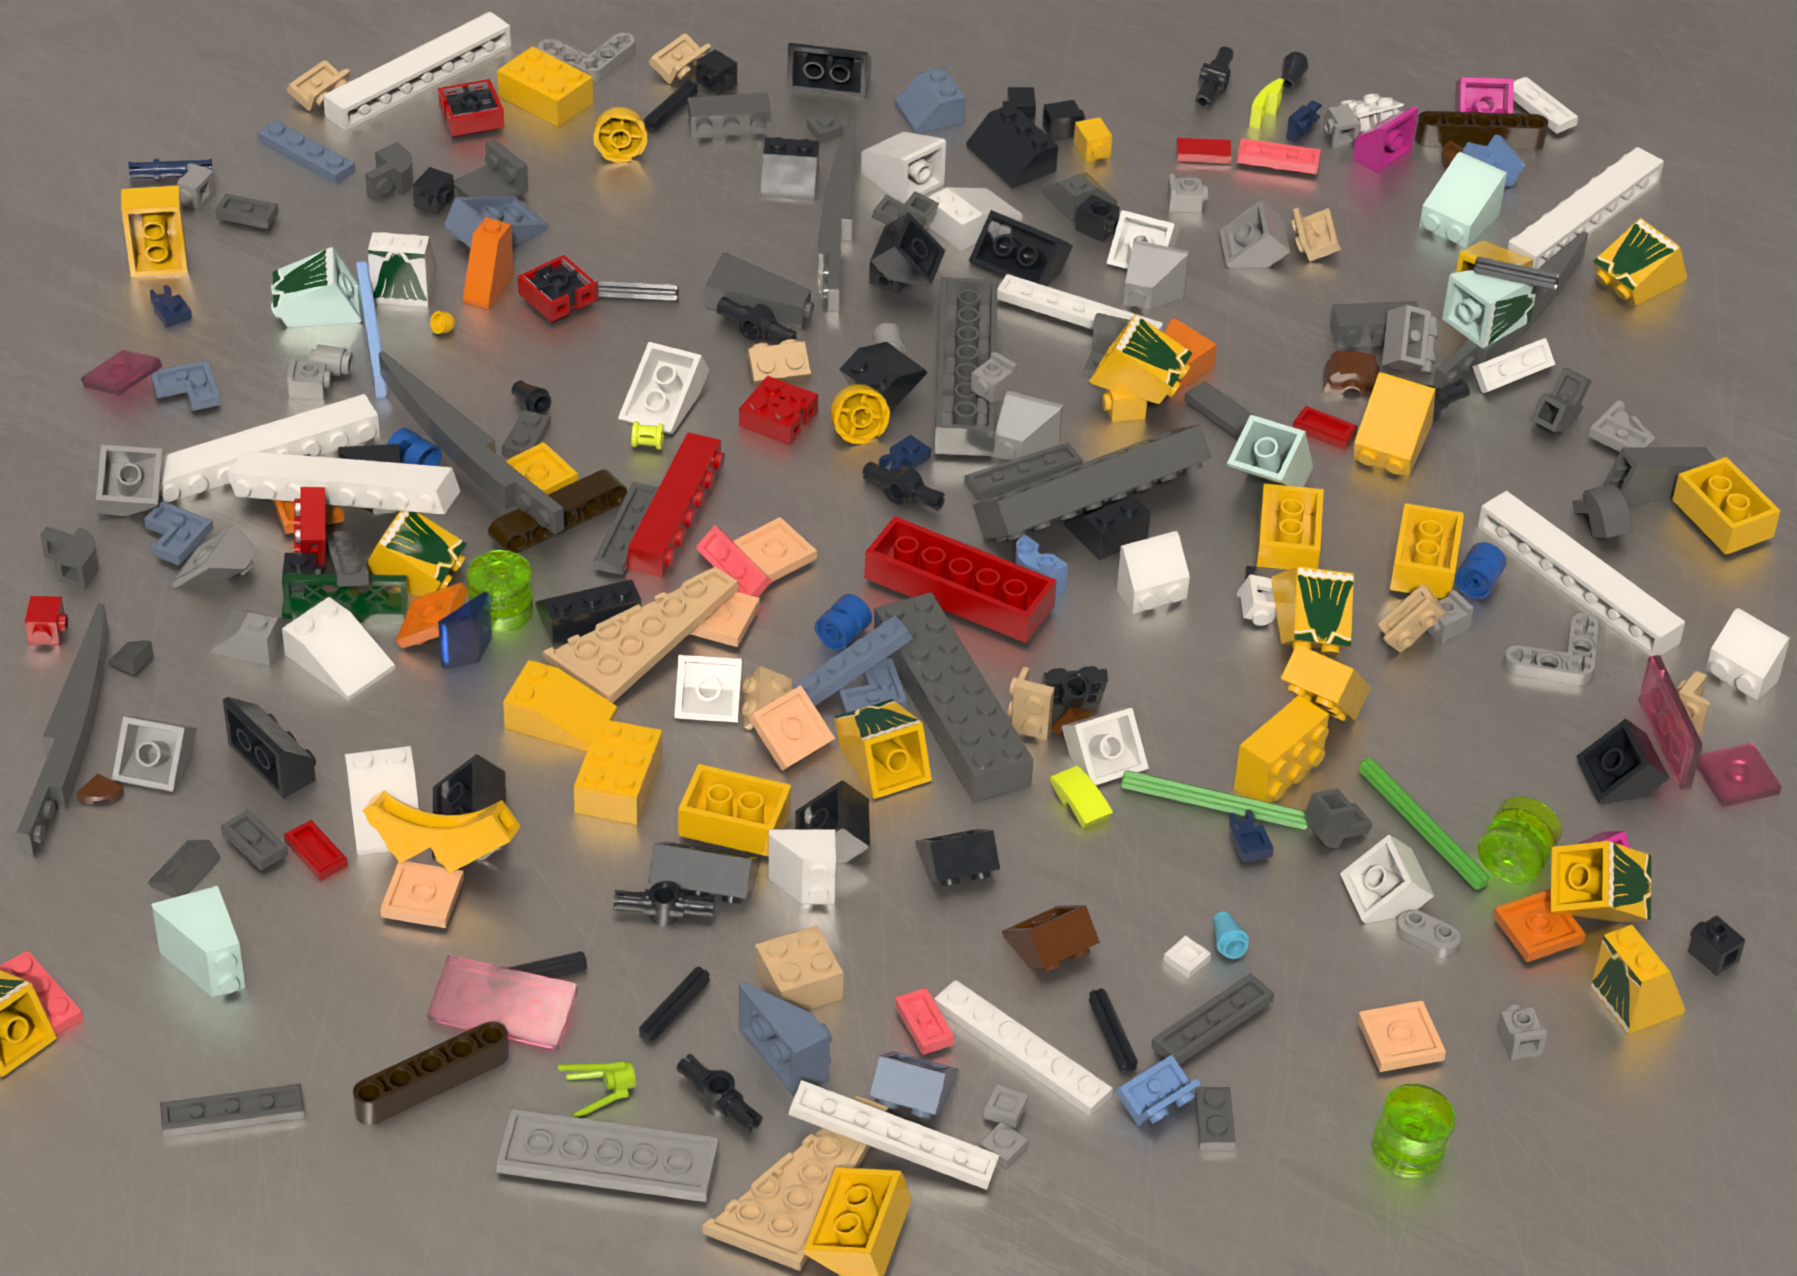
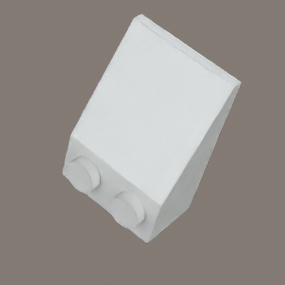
[928,187,1023,251]
[618,342,709,435]
[282,597,395,701]

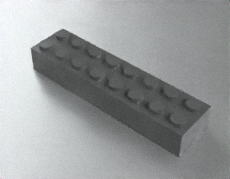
[934,277,998,456]
[973,425,1211,542]
[874,592,1034,803]

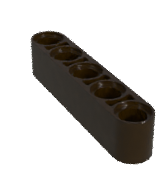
[1415,111,1548,150]
[488,469,628,556]
[353,1021,509,1125]

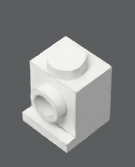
[1237,575,1277,626]

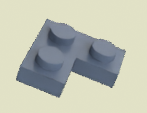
[150,360,221,411]
[144,501,213,566]
[839,658,908,714]

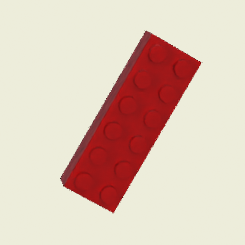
[864,516,1057,644]

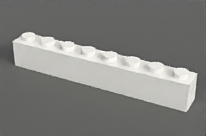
[323,12,511,131]
[1506,147,1664,269]
[158,394,380,504]
[226,451,460,514]
[1478,491,1685,659]

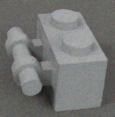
[1382,305,1439,374]

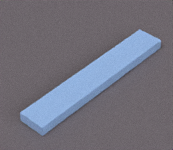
[356,261,387,399]

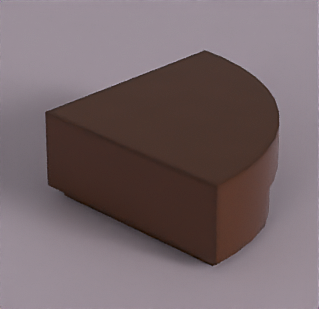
[1441,140,1465,169]
[1051,707,1094,736]
[76,773,124,804]

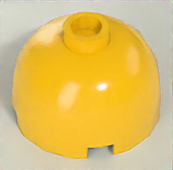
[593,107,647,163]
[830,384,890,444]

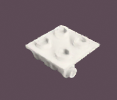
[1340,93,1404,133]

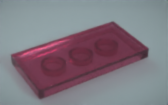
[1638,655,1703,790]
[427,955,579,1050]

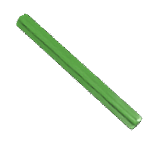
[1359,757,1489,890]
[1121,770,1309,830]

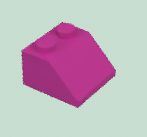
[1455,77,1514,113]
[1353,106,1419,173]

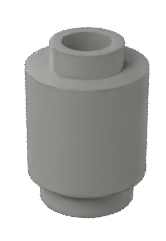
[872,323,906,354]
[309,344,354,377]

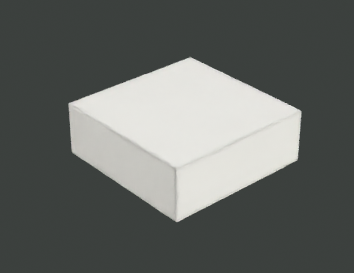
[1163,935,1211,979]

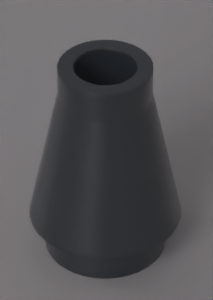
[1281,52,1308,90]
[511,380,551,414]

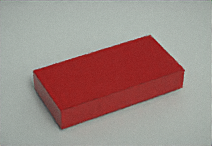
[1176,138,1231,164]
[1292,406,1358,450]
[284,820,348,881]

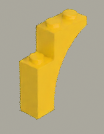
[362,791,521,874]

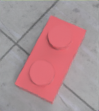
[895,988,954,1055]

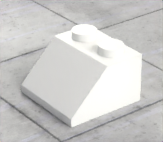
[1106,210,1180,270]
[1117,531,1190,614]
[1706,608,1790,701]
[675,655,744,722]
[1061,707,1149,785]
[768,829,836,904]
[1340,835,1434,924]

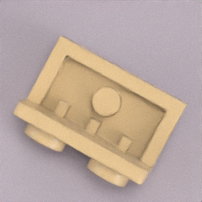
[648,33,712,84]
[287,60,351,112]
[1291,207,1341,262]
[746,339,811,385]
[1378,584,1446,653]
[741,666,792,730]
[1008,667,1054,740]
[1668,670,1710,748]

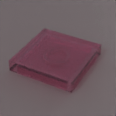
[80,350,163,396]
[1694,742,1782,807]

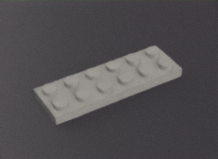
[496,1109,719,1202]

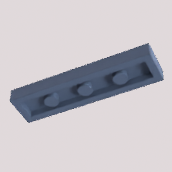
[257,120,355,184]
[792,615,913,706]

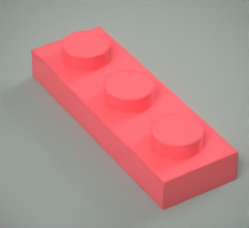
[1237,138,1321,174]
[695,525,772,597]
[0,950,83,1035]

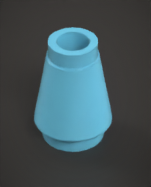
[1213,911,1249,959]

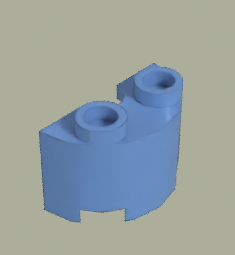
[1015,534,1068,596]

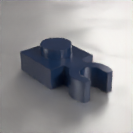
[1286,100,1322,143]
[149,285,192,328]
[879,434,931,471]
[1229,809,1274,862]

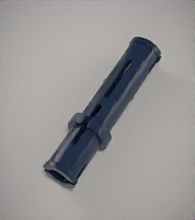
[128,159,213,181]

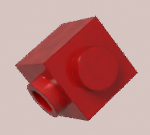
[24,596,68,645]

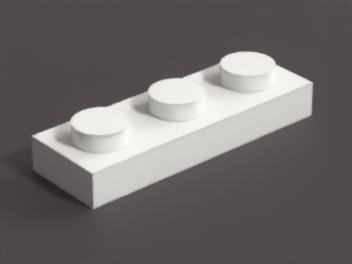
[1513,76,1578,134]
[1472,338,1555,393]

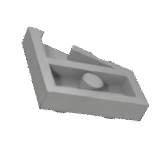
[1588,400,1655,452]

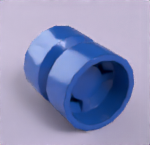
[387,428,442,466]
[1454,542,1507,599]
[815,594,872,651]

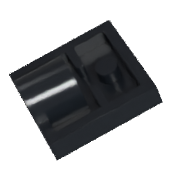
[1041,666,1108,708]

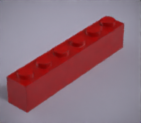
[628,432,725,578]

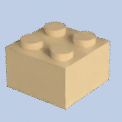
[755,925,844,1011]

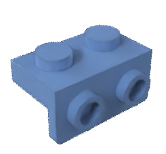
[1463,134,1525,187]
[1115,1055,1201,1126]

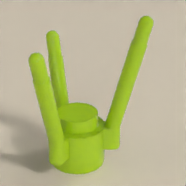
[557,1061,636,1118]

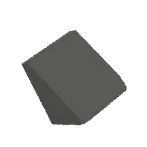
[109,640,154,675]

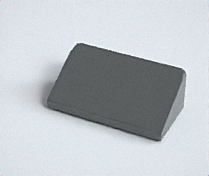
[148,840,220,897]

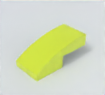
[1249,78,1284,129]
[1049,765,1113,829]

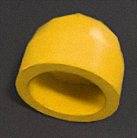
[430,311,455,334]

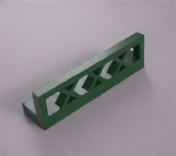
[281,574,409,623]

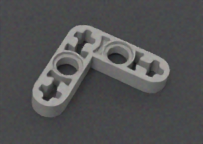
[538,33,635,82]
[1503,613,1599,685]

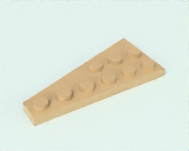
[542,567,739,703]
[702,1095,888,1271]

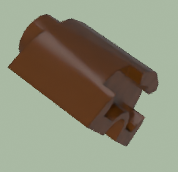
[1323,350,1380,397]

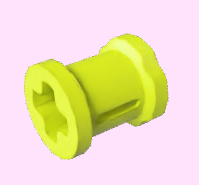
[631,421,664,450]

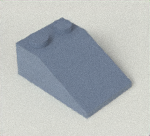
[444,196,549,249]
[739,982,832,1097]

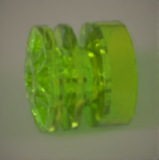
[466,550,534,633]
[1477,796,1562,884]
[1371,1084,1456,1178]

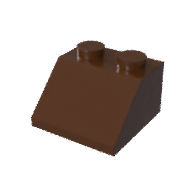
[1002,905,1100,972]

